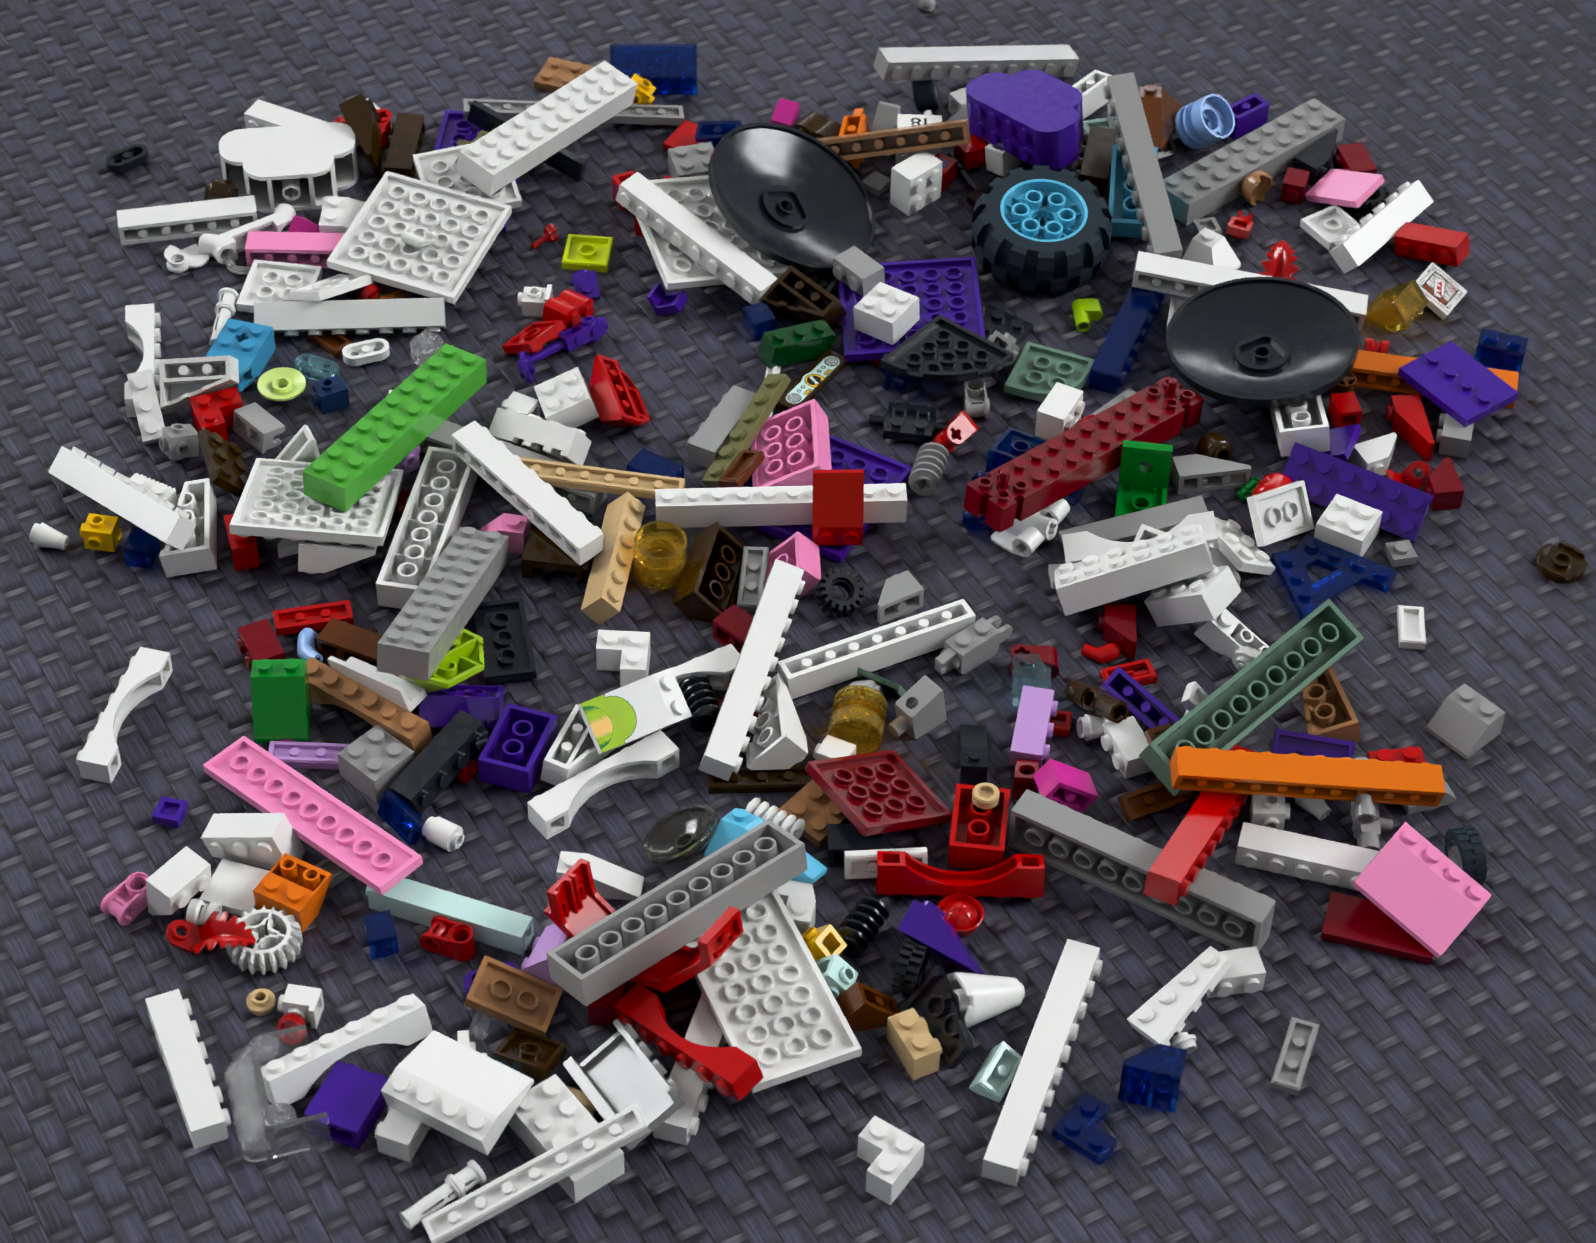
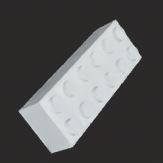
[1054,524,1214,616]

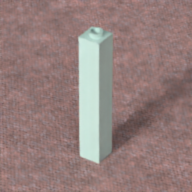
[365,878,534,955]

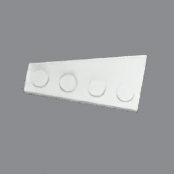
[1127,946,1232,1052]

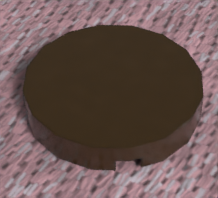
[1535,543,1587,584]

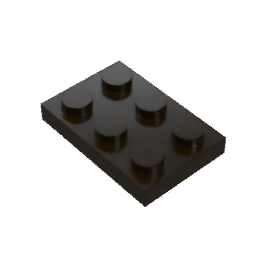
[197,428,249,498]

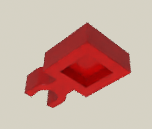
[1226,210,1254,239]

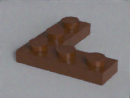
[1117,722,1201,823]

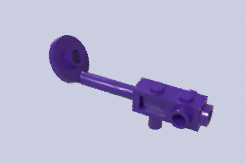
[517,316,608,384]

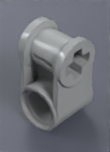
[963,378,990,419]

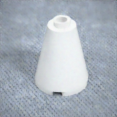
[947,972,1025,1028]

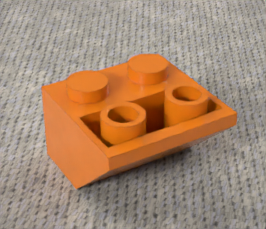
[253,853,332,933]

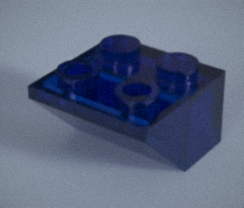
[1118,1044,1187,1113]

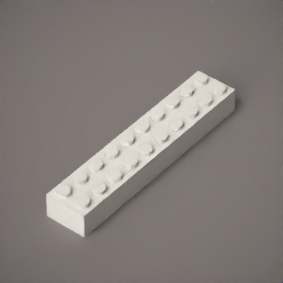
[456,61,638,196]

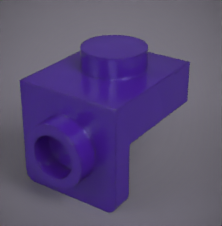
[571,269,601,300]
[647,283,688,315]

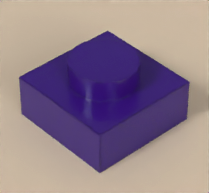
[152,796,189,828]

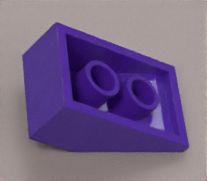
[898,900,985,975]

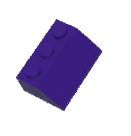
[419,684,505,733]

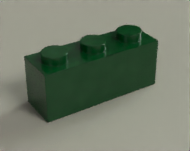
[758,319,835,369]

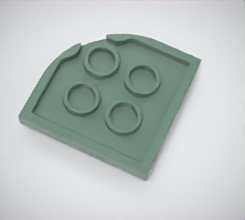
[1004,342,1095,402]

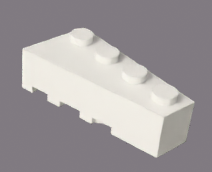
[159,478,217,578]

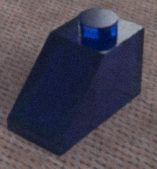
[695,120,742,149]

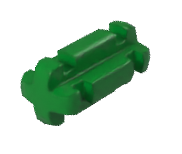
[1237,477,1260,502]

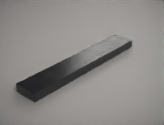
[467,100,587,182]

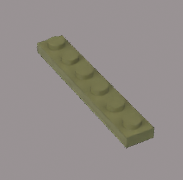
[701,374,791,488]

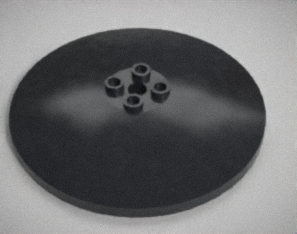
[708,122,876,273]
[1166,277,1359,407]

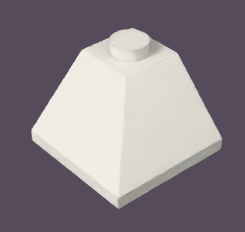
[1182,228,1241,270]

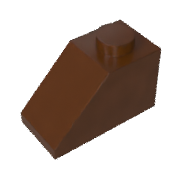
[835,981,900,1032]

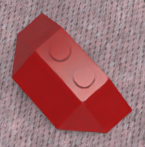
[589,354,650,427]

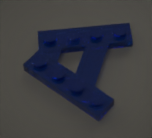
[1271,535,1398,621]

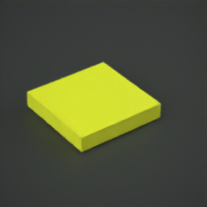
[562,234,614,273]

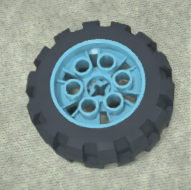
[971,165,1113,296]

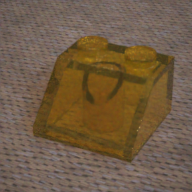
[1364,280,1429,333]

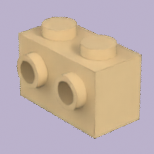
[887,1008,942,1081]

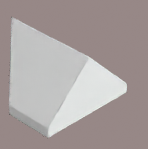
[275,424,320,462]

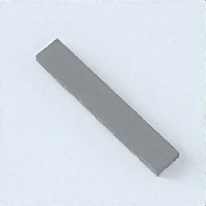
[1058,495,1208,550]

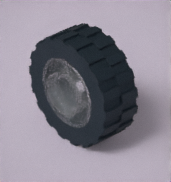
[1444,825,1487,885]

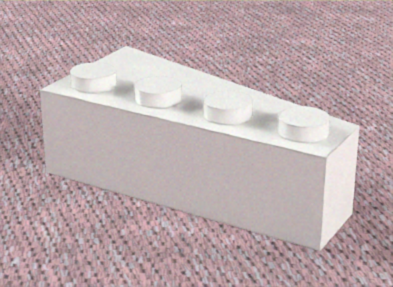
[489,407,592,465]

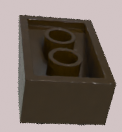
[338,93,382,177]

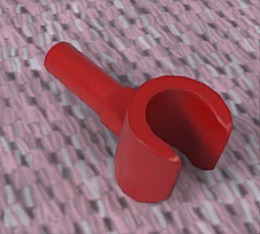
[531,224,559,249]

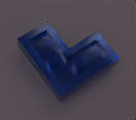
[1051,1091,1118,1166]

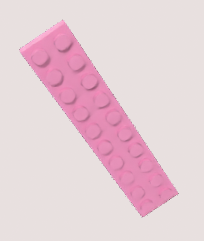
[203,736,423,895]

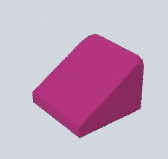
[771,98,799,127]
[287,215,319,233]

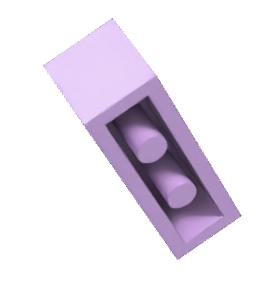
[1009,685,1058,769]

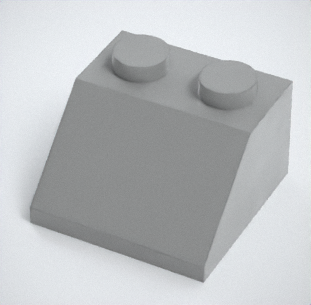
[1426,683,1506,759]

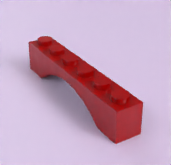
[876,851,1045,899]
[614,983,764,1102]

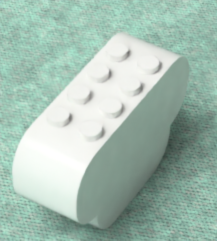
[219,122,359,213]

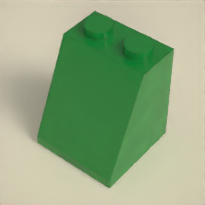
[250,658,313,743]

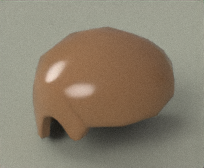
[1241,171,1273,206]

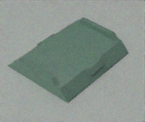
[857,667,907,697]

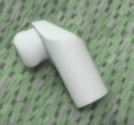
[401,229,437,248]

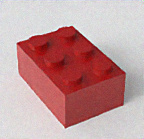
[947,784,1010,870]

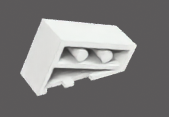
[159,355,239,411]
[201,813,305,870]

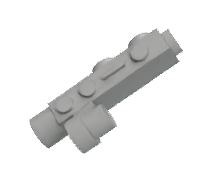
[1351,757,1393,851]

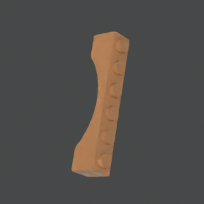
[307,657,433,758]

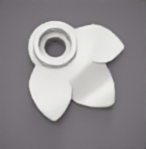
[164,244,210,273]

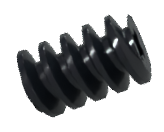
[679,675,720,732]
[836,896,890,958]

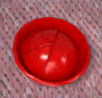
[937,894,984,937]

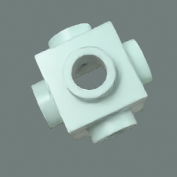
[816,953,858,999]

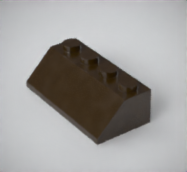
[673,522,744,623]

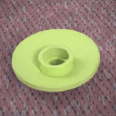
[257,367,306,401]

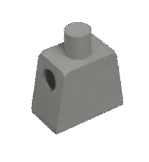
[888,675,947,739]

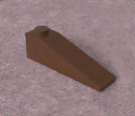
[1139,85,1182,152]

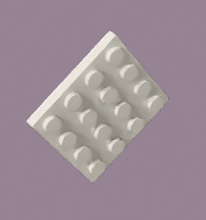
[413,143,522,208]

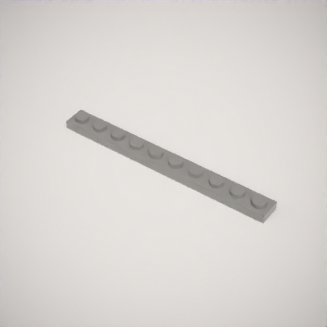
[463,99,684,126]

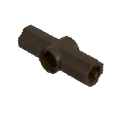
[1065,679,1130,724]

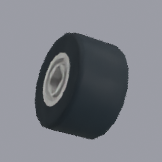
[911,80,939,111]

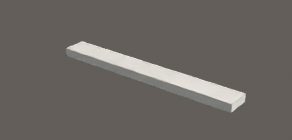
[421,1103,650,1243]

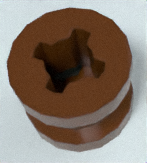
[1331,372,1357,394]

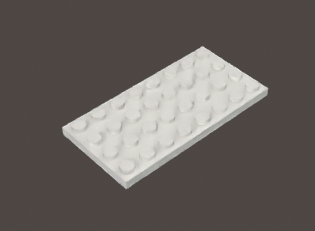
[685,889,862,1093]

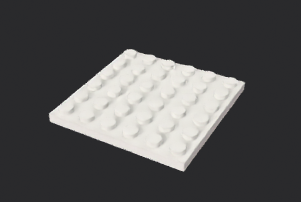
[326,171,512,305]
[636,175,789,290]
[229,458,404,547]

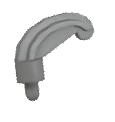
[226,258,251,275]

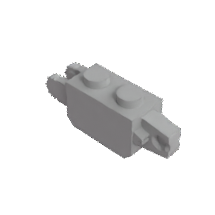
[934,615,1013,675]

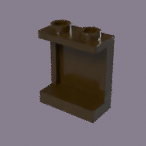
[521,524,591,583]

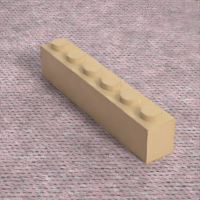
[581,492,645,625]

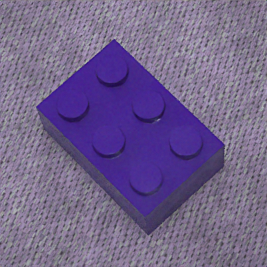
[478,703,558,794]

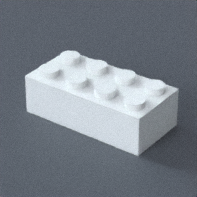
[1269,395,1330,457]
[508,1074,624,1203]

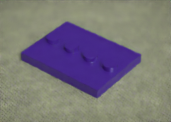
[1398,341,1519,428]

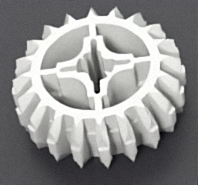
[226,905,303,976]

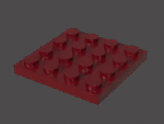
[805,749,953,836]

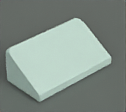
[969,1041,1022,1102]

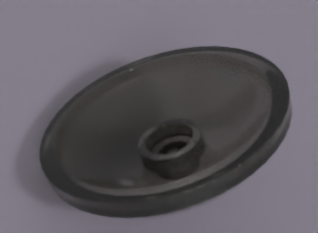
[643,803,718,865]

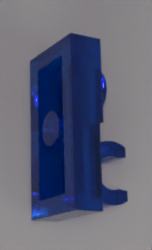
[377,790,425,846]

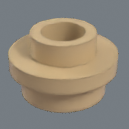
[246,989,276,1016]

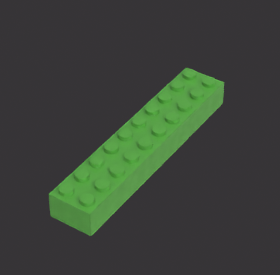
[303,344,486,512]

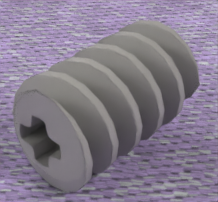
[908,442,949,496]

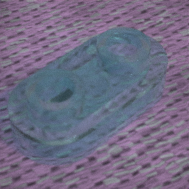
[294,353,340,381]

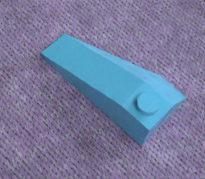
[704,808,827,884]

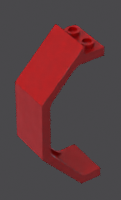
[543,858,744,993]

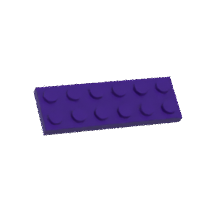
[1283,442,1434,542]

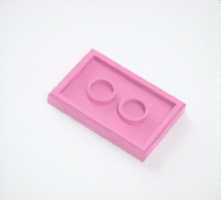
[1305,169,1385,208]

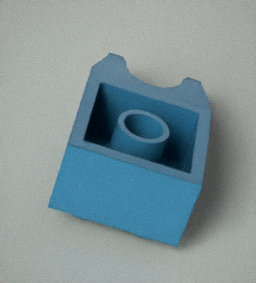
[206,318,276,392]

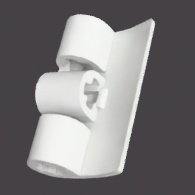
[991,498,1070,557]

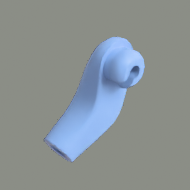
[297,628,323,662]

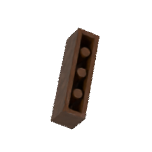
[316,618,383,667]

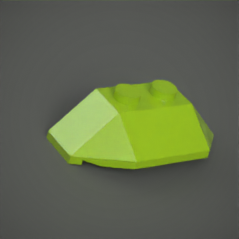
[398,628,484,693]

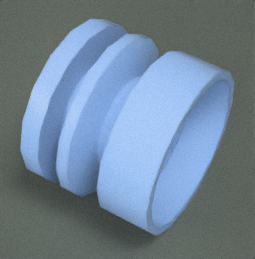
[1175,94,1235,150]

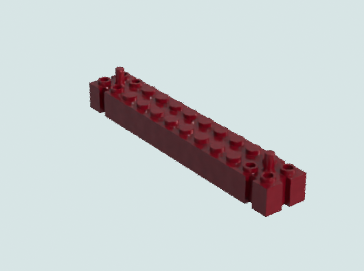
[963,376,1204,533]

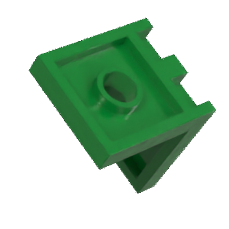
[1115,440,1173,517]

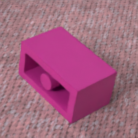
[1033,759,1099,813]

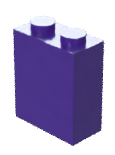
[304,1060,389,1150]

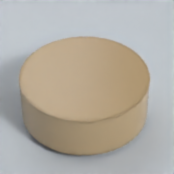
[972,782,1000,809]

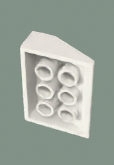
[381,1030,534,1156]

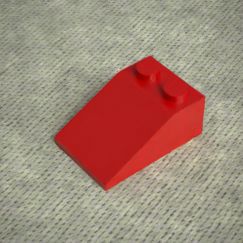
[812,469,864,546]

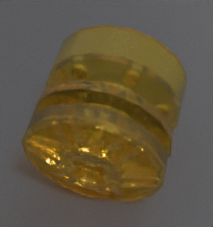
[633,521,687,589]
[827,685,888,755]

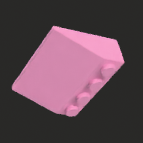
[751,398,832,487]
[1351,822,1492,959]

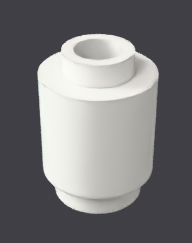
[422,816,464,852]

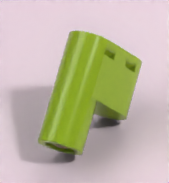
[1071,298,1103,332]

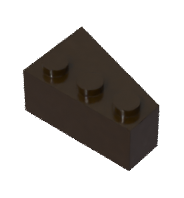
[760,265,847,330]

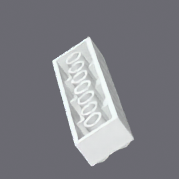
[376,446,478,609]

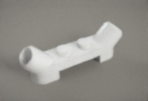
[198,203,296,264]

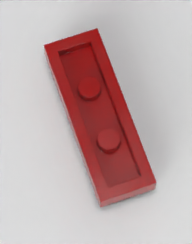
[273,600,354,636]

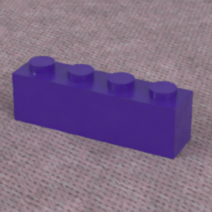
[1101,666,1180,729]

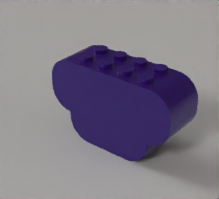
[966,70,1084,170]

